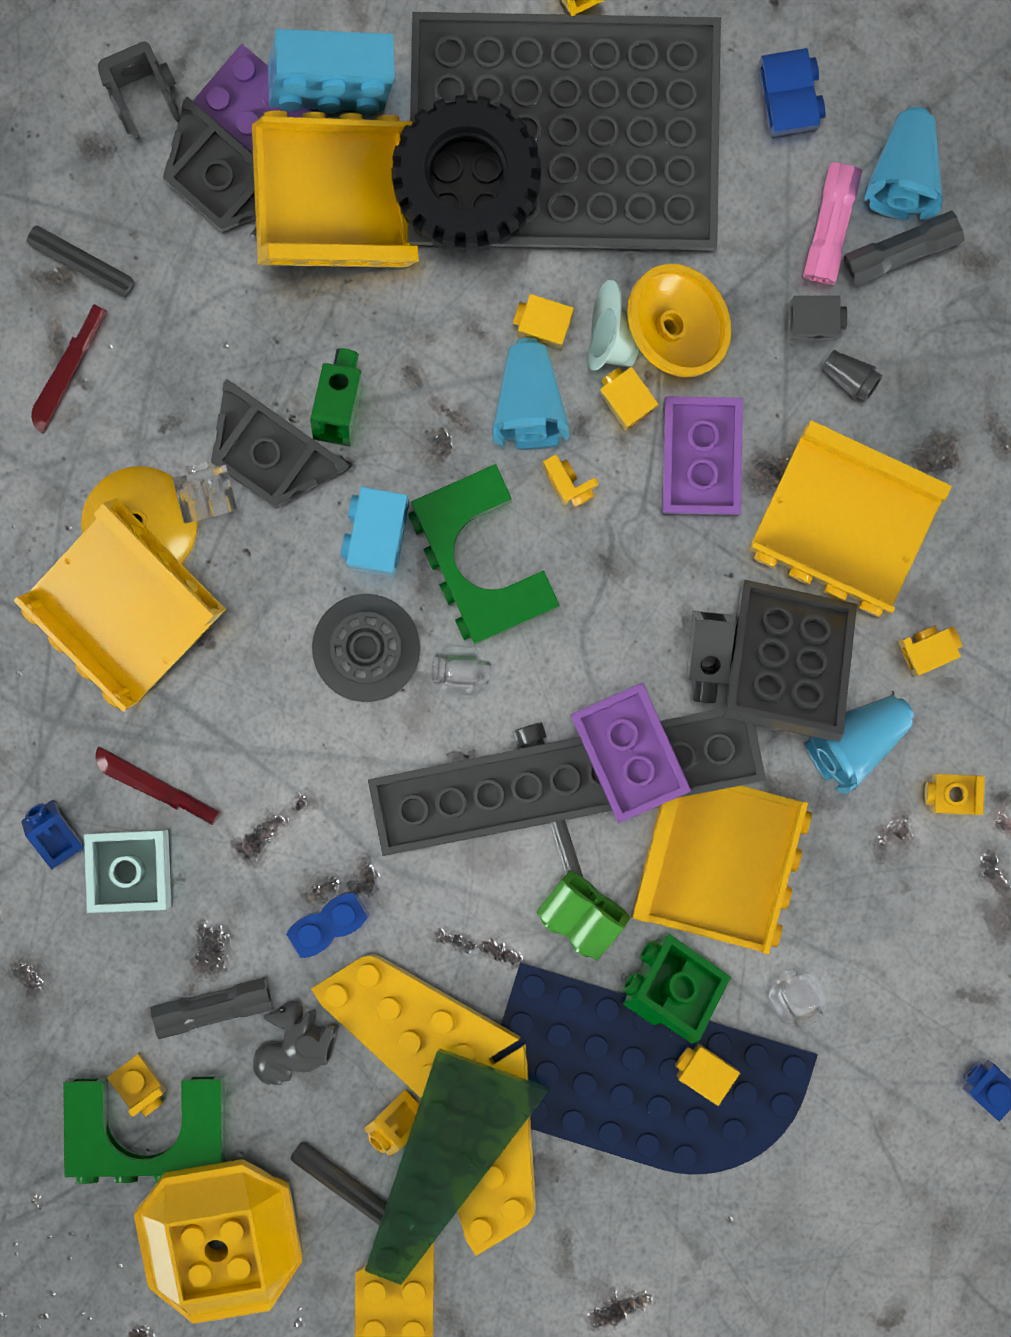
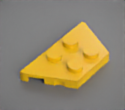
[355,1234,434,1337]

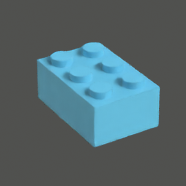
[268,29,395,115]

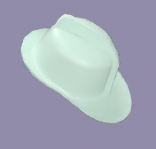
[588,280,639,370]

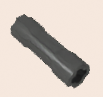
[844,210,965,286]
[151,977,273,1039]

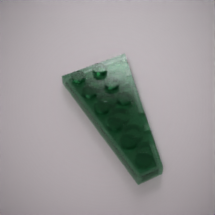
[365,1048,551,1285]

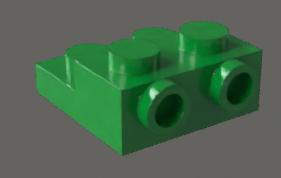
[623,934,731,1044]

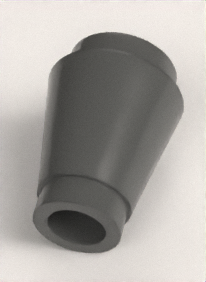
[822,350,883,401]

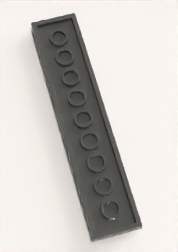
[368,708,766,856]

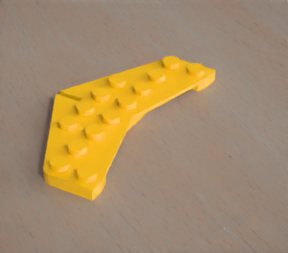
[311,954,536,1256]

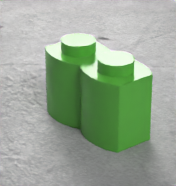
[536,870,631,961]

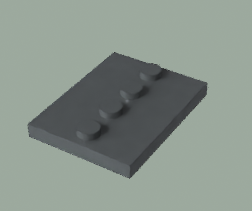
[724,579,857,742]

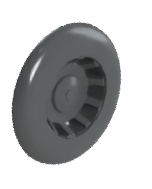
[312,594,420,702]

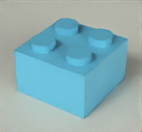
[341,487,410,578]

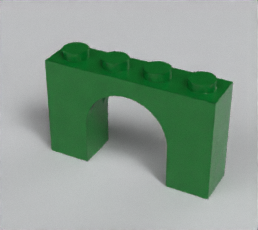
[407,464,560,645]
[63,1076,225,1184]

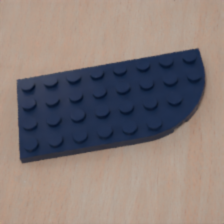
[492,961,818,1175]

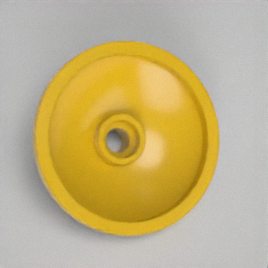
[627,263,731,377]
[81,466,198,564]

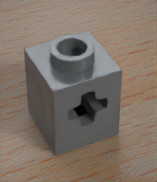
[790,295,847,340]

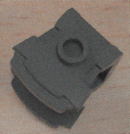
[98,41,180,138]

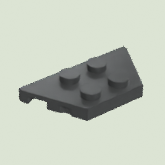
[163,96,256,232]
[211,379,349,508]

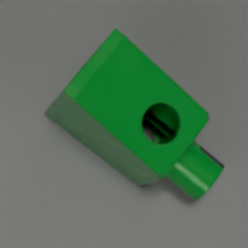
[310,348,362,447]

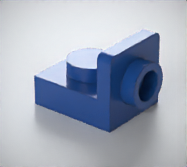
[21,800,84,870]
[962,1060,1011,1122]

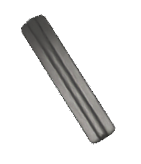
[26,226,134,296]
[290,1143,392,1225]

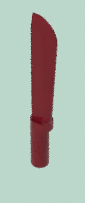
[31,304,107,434]
[95,747,220,825]

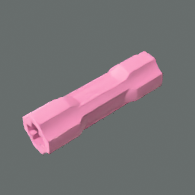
[803,162,863,285]

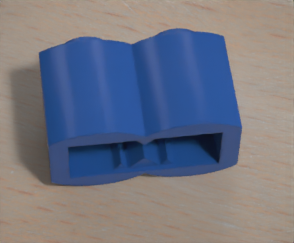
[759,48,826,137]
[286,891,370,958]

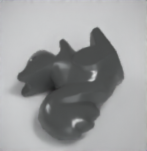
[253,1000,339,1085]

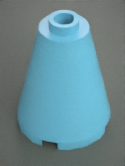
[864,107,943,220]
[492,338,570,450]
[803,696,914,794]

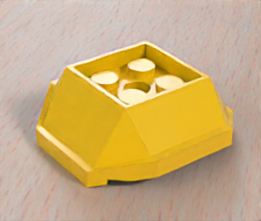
[134,1159,303,1324]

